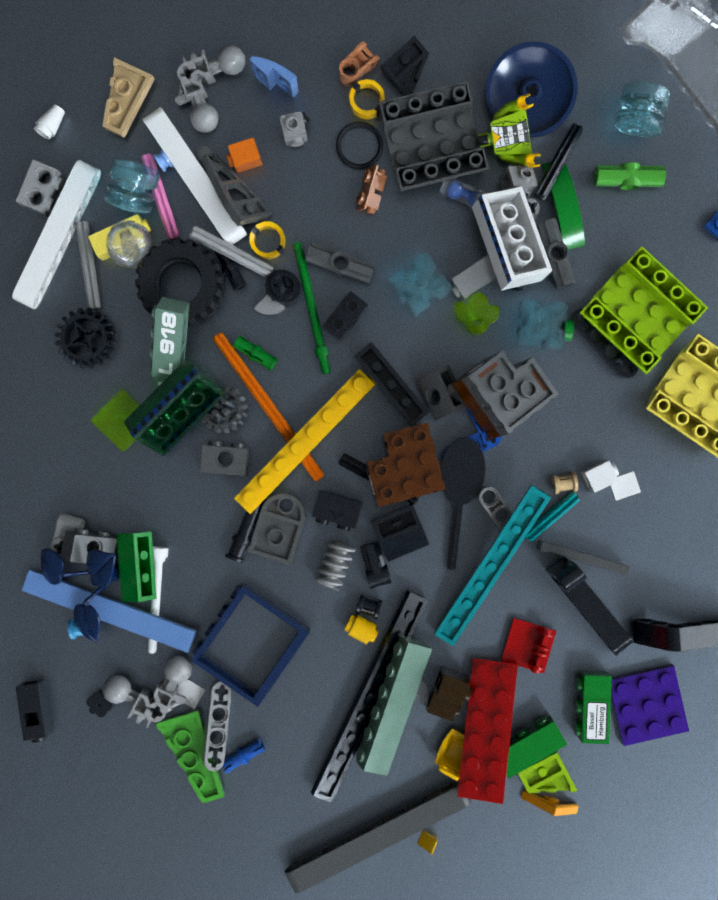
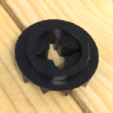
[264,270,301,304]

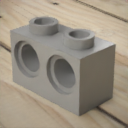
[16,160,64,217]

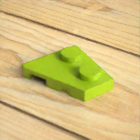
[518,751,578,793]

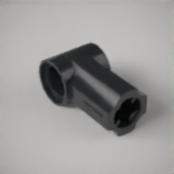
[360,541,392,589]

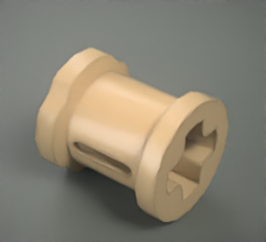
[551,472,578,494]

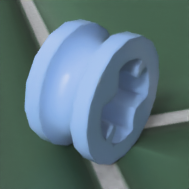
[153,149,173,172]

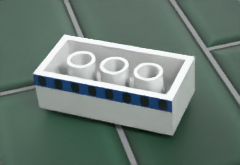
[472,187,552,291]

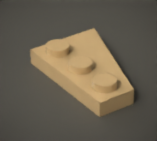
[102,57,155,138]

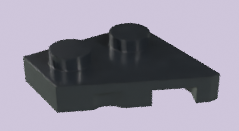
[380,35,429,96]

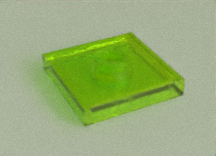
[91,389,155,452]

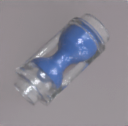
[439,178,488,208]

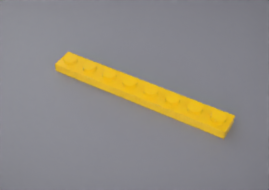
[234,369,375,514]

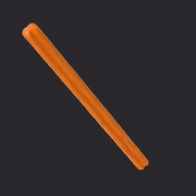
[213,332,324,481]

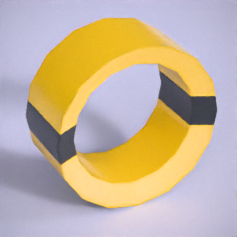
[349,79,385,120]
[249,221,286,260]

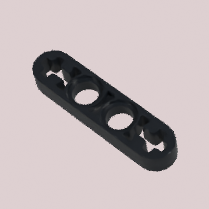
[570,308,638,378]

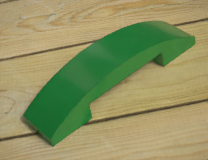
[541,162,585,250]

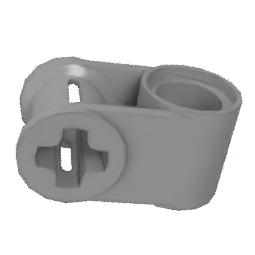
[50,513,85,557]

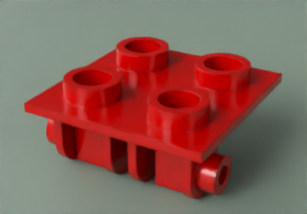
[501,618,556,674]

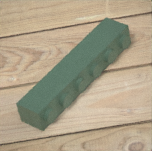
[356,636,432,776]

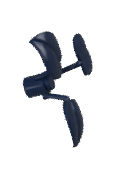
[41,549,118,642]

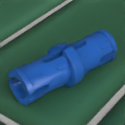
[222,738,266,774]

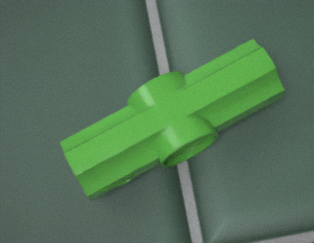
[594,162,666,190]

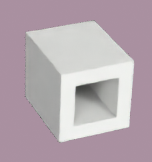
[580,460,619,493]

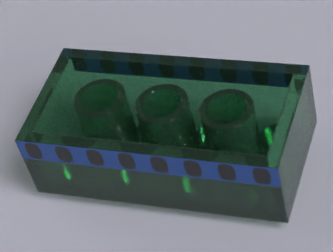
[124,358,226,456]

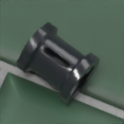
[355,594,382,620]

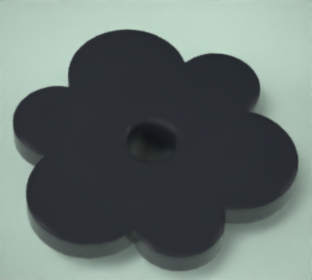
[86,691,112,717]

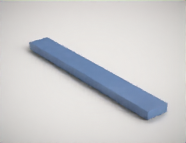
[22,569,197,653]

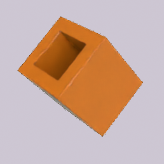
[226,137,263,173]

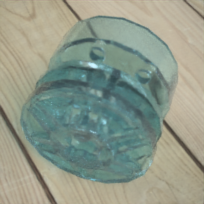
[614,81,671,138]
[104,159,160,213]

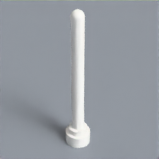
[148,546,168,654]

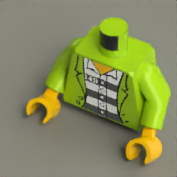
[478,94,541,168]

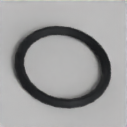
[336,121,383,169]

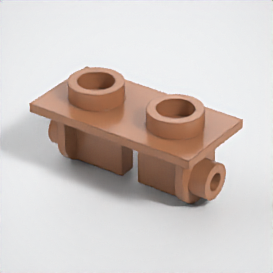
[356,165,387,215]

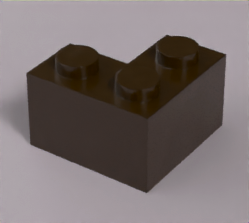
[426,665,472,722]

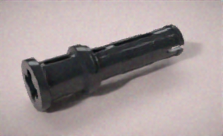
[225,500,265,563]

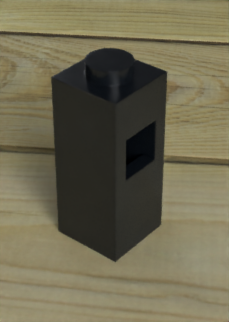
[15,679,52,743]

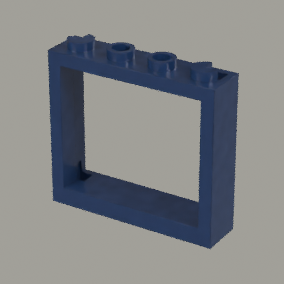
[191,584,310,707]

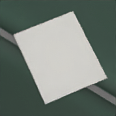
[611,471,641,501]
[176,679,206,709]

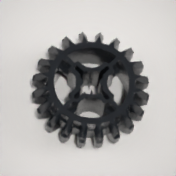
[55,308,117,369]

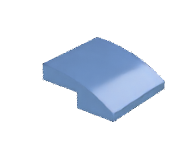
[249,56,299,98]

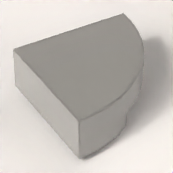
[254,294,286,315]

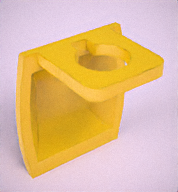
[435,728,464,781]

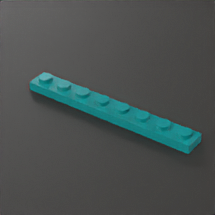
[434,484,551,646]

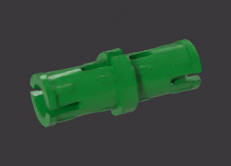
[233,335,278,371]

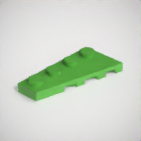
[155,709,225,804]

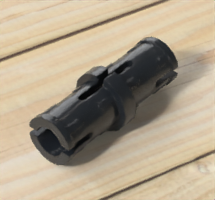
[214,251,247,292]

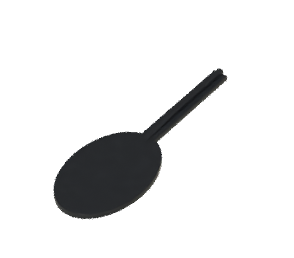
[440,438,486,570]

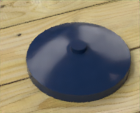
[486,42,578,137]

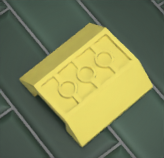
[645,334,718,458]

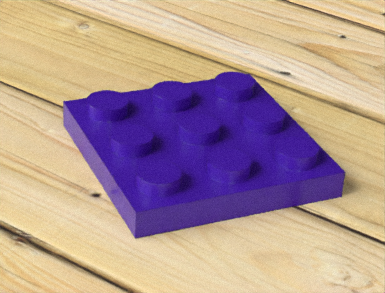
[611,664,689,746]

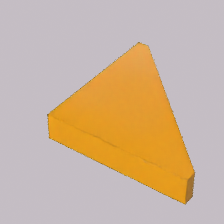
[521,790,579,816]

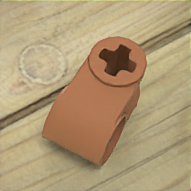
[339,41,380,86]

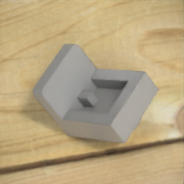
[280,111,308,147]

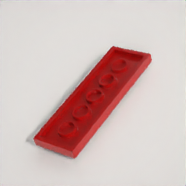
[457,658,518,804]

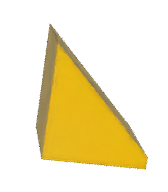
[417,831,438,854]

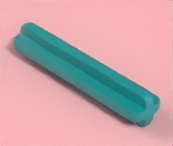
[526,492,580,542]

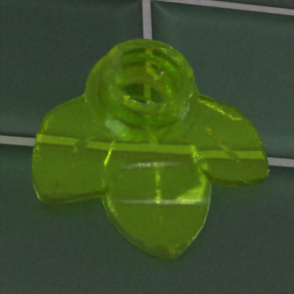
[455,292,500,335]

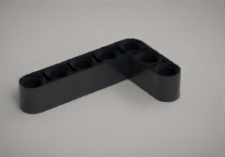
[547,557,634,656]
[633,619,718,652]

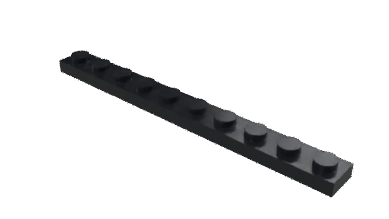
[311,590,429,802]

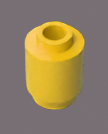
[344,614,379,645]

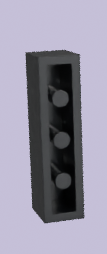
[354,342,429,427]

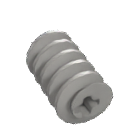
[315,540,356,591]

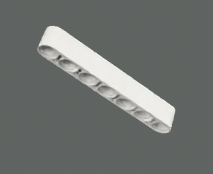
[142,106,247,245]
[12,160,101,309]

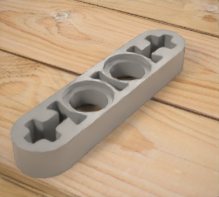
[202,680,231,771]

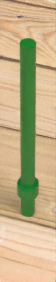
[293,242,331,375]

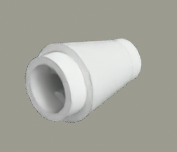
[34,104,65,140]

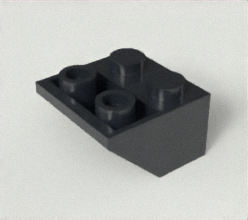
[371,503,429,562]

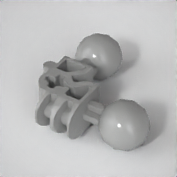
[175,45,246,133]
[103,655,192,728]

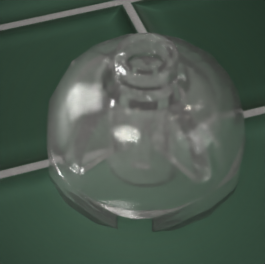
[106,220,152,268]

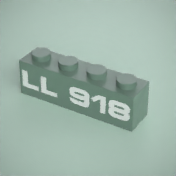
[148,297,190,390]

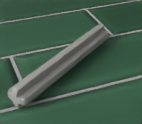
[76,221,101,309]
[189,226,273,278]

